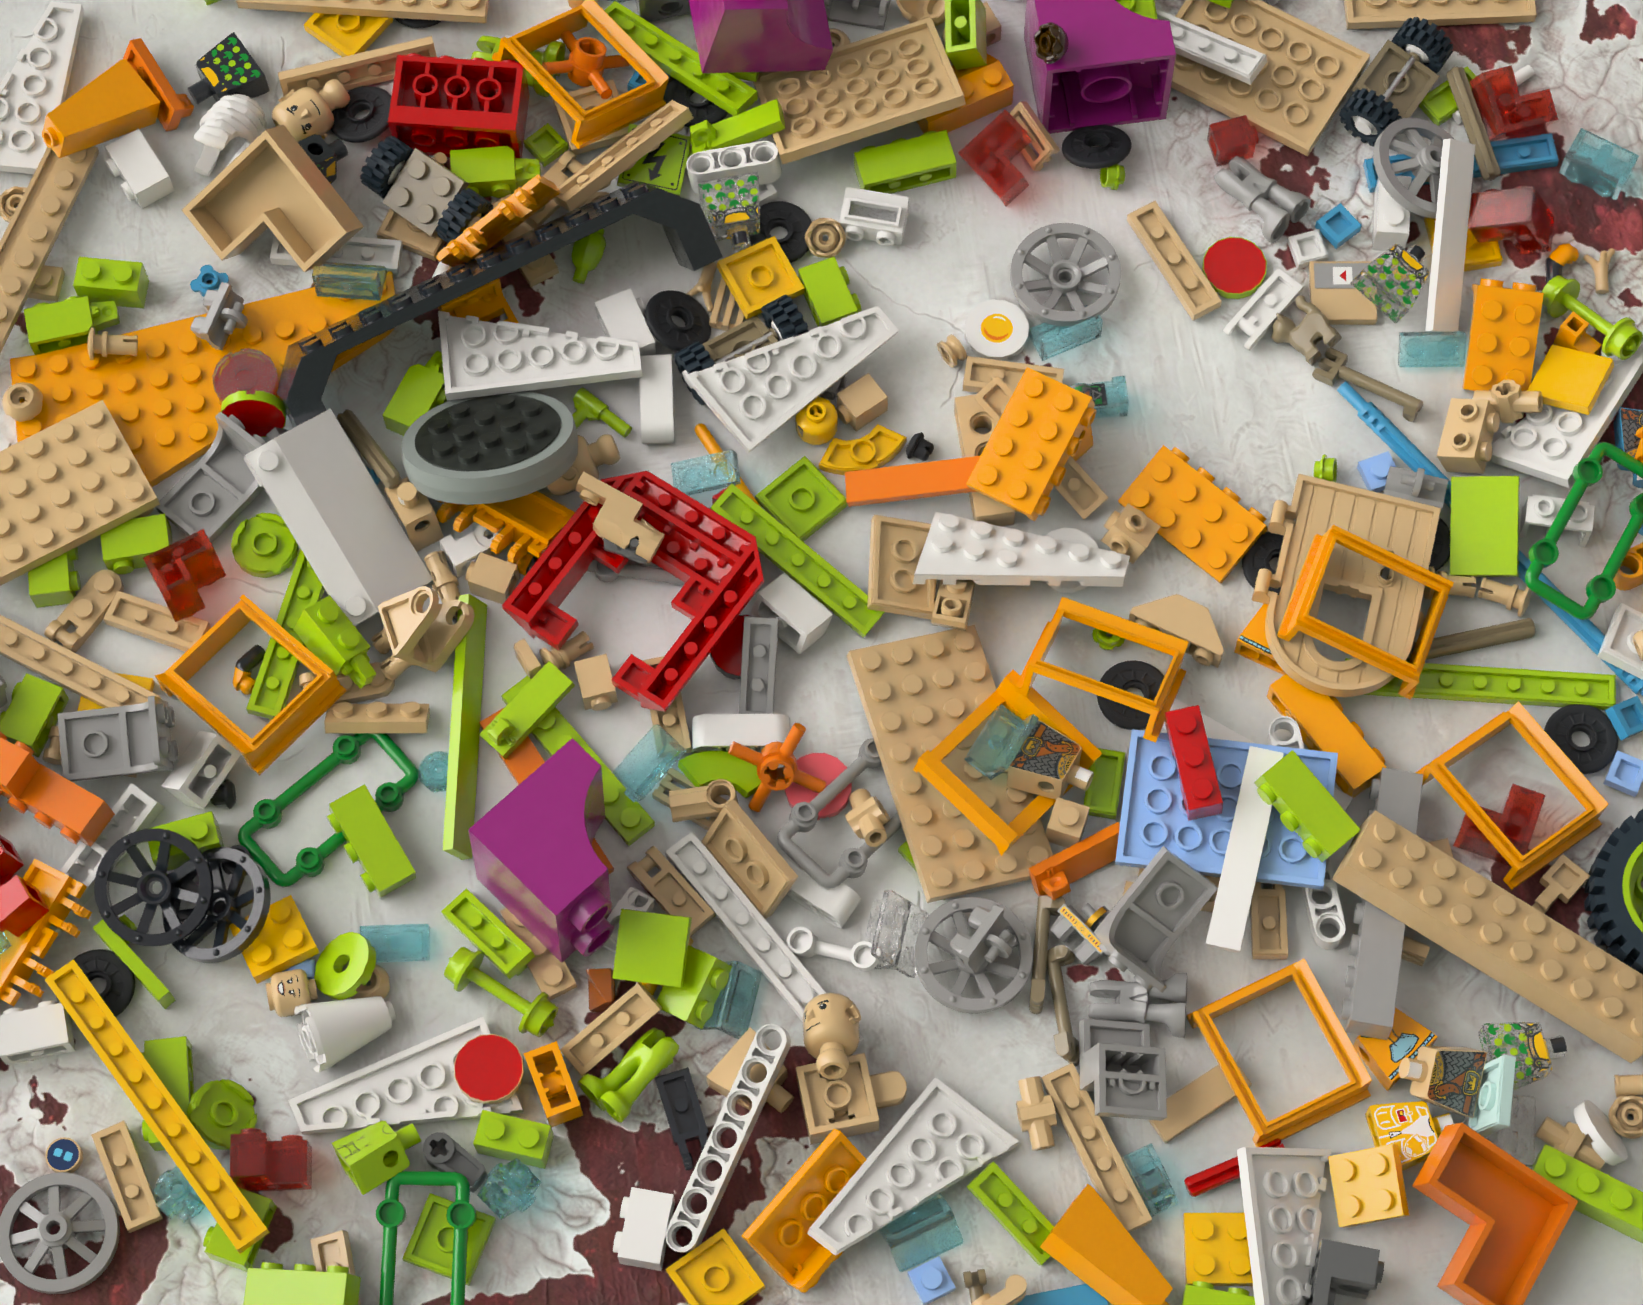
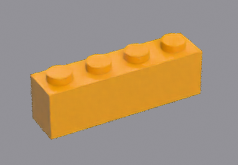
[1267,674,1386,798]

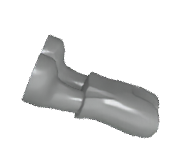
[1214,156,1311,243]
[1088,973,1187,1038]

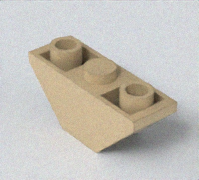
[931,580,975,631]
[1128,594,1224,668]

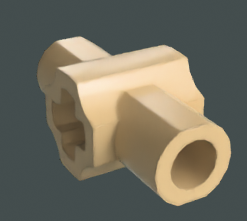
[1473,380,1543,423]
[845,789,891,847]
[1016,1076,1057,1151]
[1535,1116,1605,1171]

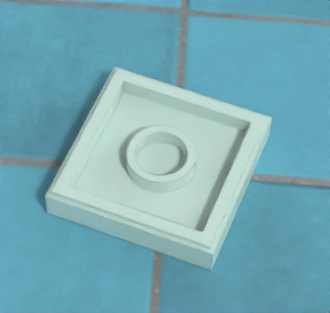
[1468,1054,1516,1137]

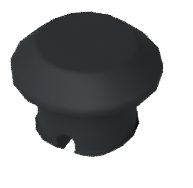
[906,432,934,461]
[210,779,236,809]

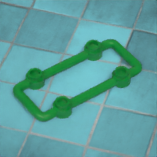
[1525,442,1643,620]
[238,733,419,887]
[376,1171,477,1305]

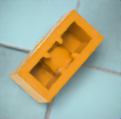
[523,1041,583,1127]

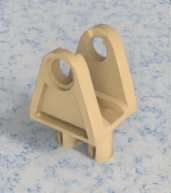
[371,586,475,680]

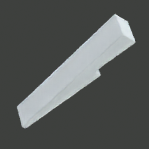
[31,783,165,961]

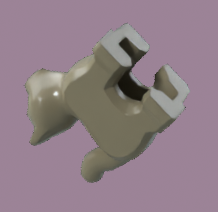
[1271,295,1342,366]

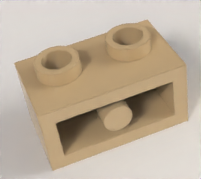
[1437,398,1500,474]

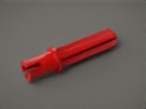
[1184,1138,1285,1197]

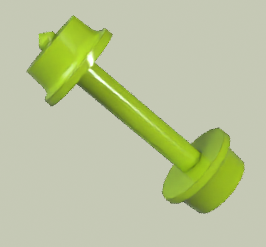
[1542,275,1643,360]
[444,947,559,1037]

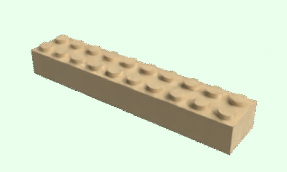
[1332,810,1643,1063]

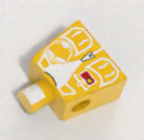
[1365,1101,1454,1171]

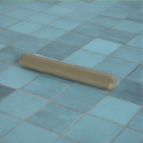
[1446,66,1501,181]
[337,409,402,489]
[1407,618,1536,662]

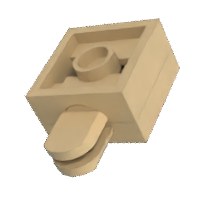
[796,1053,907,1145]

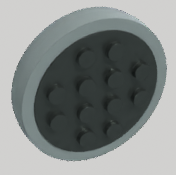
[402,391,578,505]

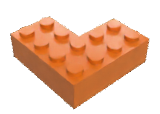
[1412,1122,1578,1305]

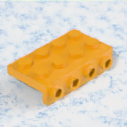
[966,367,1097,521]
[1118,445,1268,584]
[742,1128,867,1293]

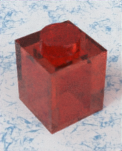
[1207,115,1259,167]

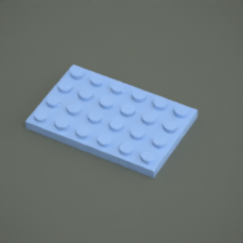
[1115,729,1338,890]

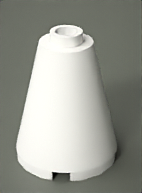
[294,996,396,1073]

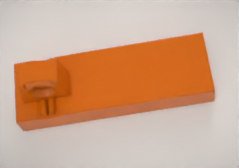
[123,38,194,131]
[1028,822,1120,900]

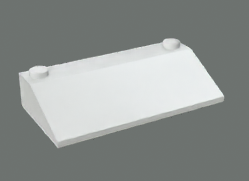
[244,408,433,626]

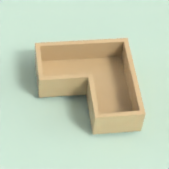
[182,125,364,272]

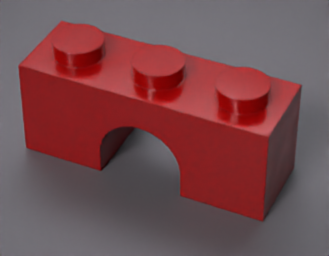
[1165,705,1223,821]
[0,835,49,938]

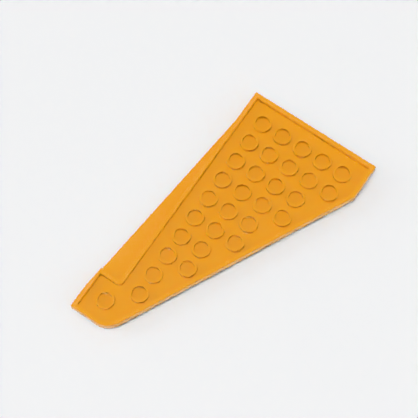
[10,271,396,488]

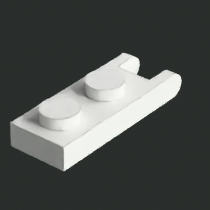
[1223,268,1303,351]

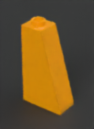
[42,59,161,158]
[1040,1184,1173,1305]

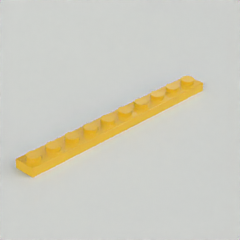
[44,959,270,1254]

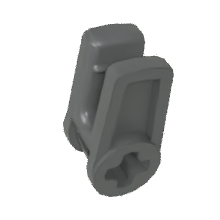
[423,1132,487,1193]

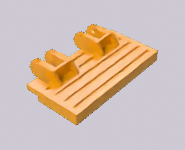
[436,174,561,267]
[436,491,575,563]
[0,858,92,1007]

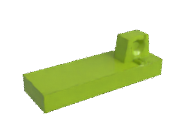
[690,99,786,154]
[479,661,575,759]
[441,888,535,979]
[93,914,176,1009]
[966,1162,1054,1265]

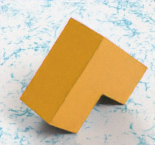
[1554,312,1602,355]

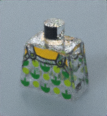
[698,172,760,252]
[1350,244,1430,324]
[1478,1022,1567,1090]

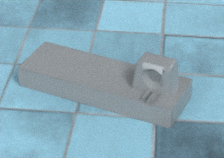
[739,616,779,714]

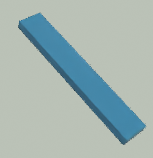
[1363,133,1559,193]

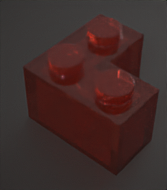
[1470,65,1558,141]
[958,109,1032,207]
[1468,185,1555,255]
[143,529,226,622]
[1453,784,1546,866]
[230,1128,312,1192]

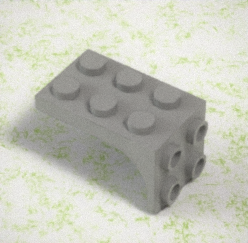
[156,412,266,550]
[57,696,178,782]
[1094,846,1218,993]

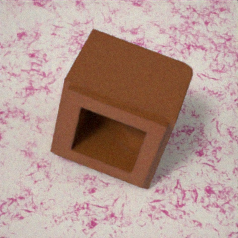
[586,968,616,1012]

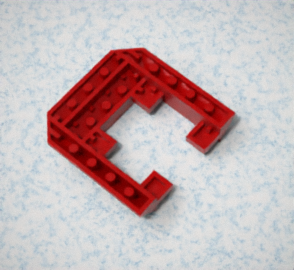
[502,471,764,712]

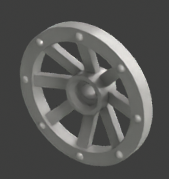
[1373,118,1473,218]
[1010,223,1121,326]
[914,897,1033,1014]
[0,1172,120,1294]

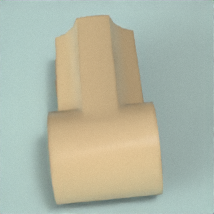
[669,779,739,822]

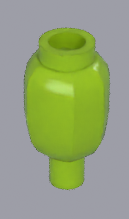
[572,229,606,284]

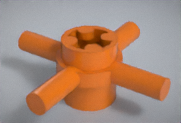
[542,30,630,99]
[728,723,826,812]

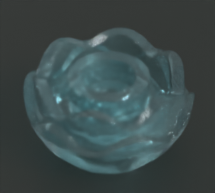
[418,751,449,792]

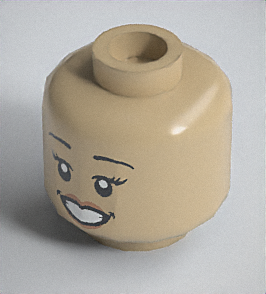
[266,969,318,1017]

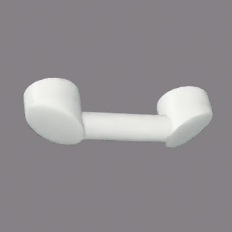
[787,927,880,972]

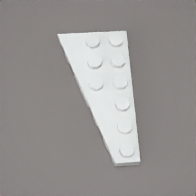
[0,2,84,174]
[685,306,899,453]
[438,311,643,401]
[1489,331,1643,488]
[913,512,1130,587]
[288,1017,524,1135]
[807,1077,1019,1256]
[1237,1147,1331,1305]

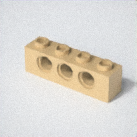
[954,394,1019,526]

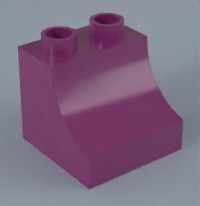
[689,0,833,73]
[1024,0,1176,134]
[468,738,614,963]

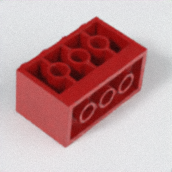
[388,53,530,158]

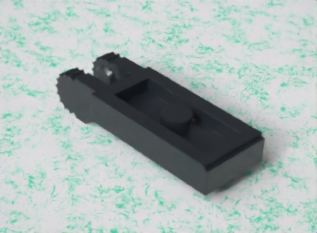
[655,1067,714,1171]

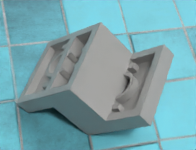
[1079,1018,1167,1121]

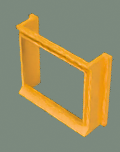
[492,0,669,149]
[1277,525,1454,699]
[154,594,346,776]
[1014,597,1189,743]
[913,669,1102,856]
[1416,701,1609,890]
[1186,958,1372,1147]

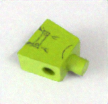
[331,1121,421,1195]

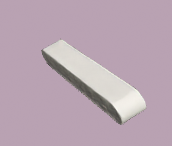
[1268,716,1346,950]
[665,1024,791,1253]

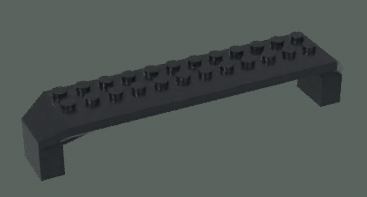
[277,181,723,428]

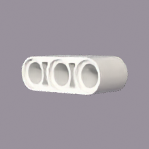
[686,141,782,194]
[639,354,675,444]
[692,714,790,754]
[777,847,861,928]

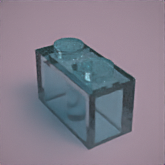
[1559,128,1639,201]

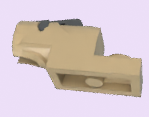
[576,471,665,564]

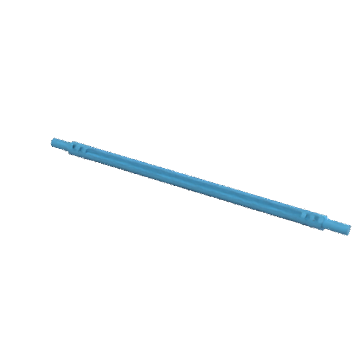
[1337,382,1643,696]

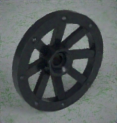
[94,828,214,946]
[162,847,271,963]

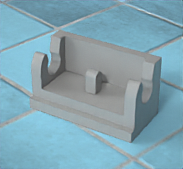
[824,0,891,30]

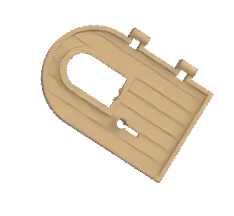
[1252,474,1441,697]

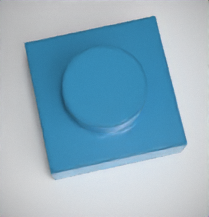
[1315,203,1362,249]
[1605,696,1643,741]

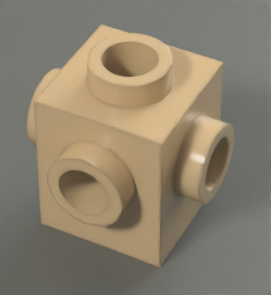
[1101,503,1161,564]

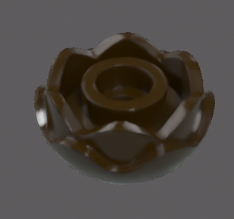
[1034,22,1069,64]

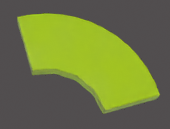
[678,751,761,798]

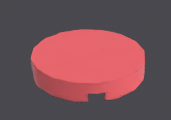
[785,753,852,820]

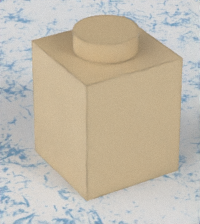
[836,373,888,431]
[465,552,520,605]
[574,654,618,711]
[1046,797,1090,848]

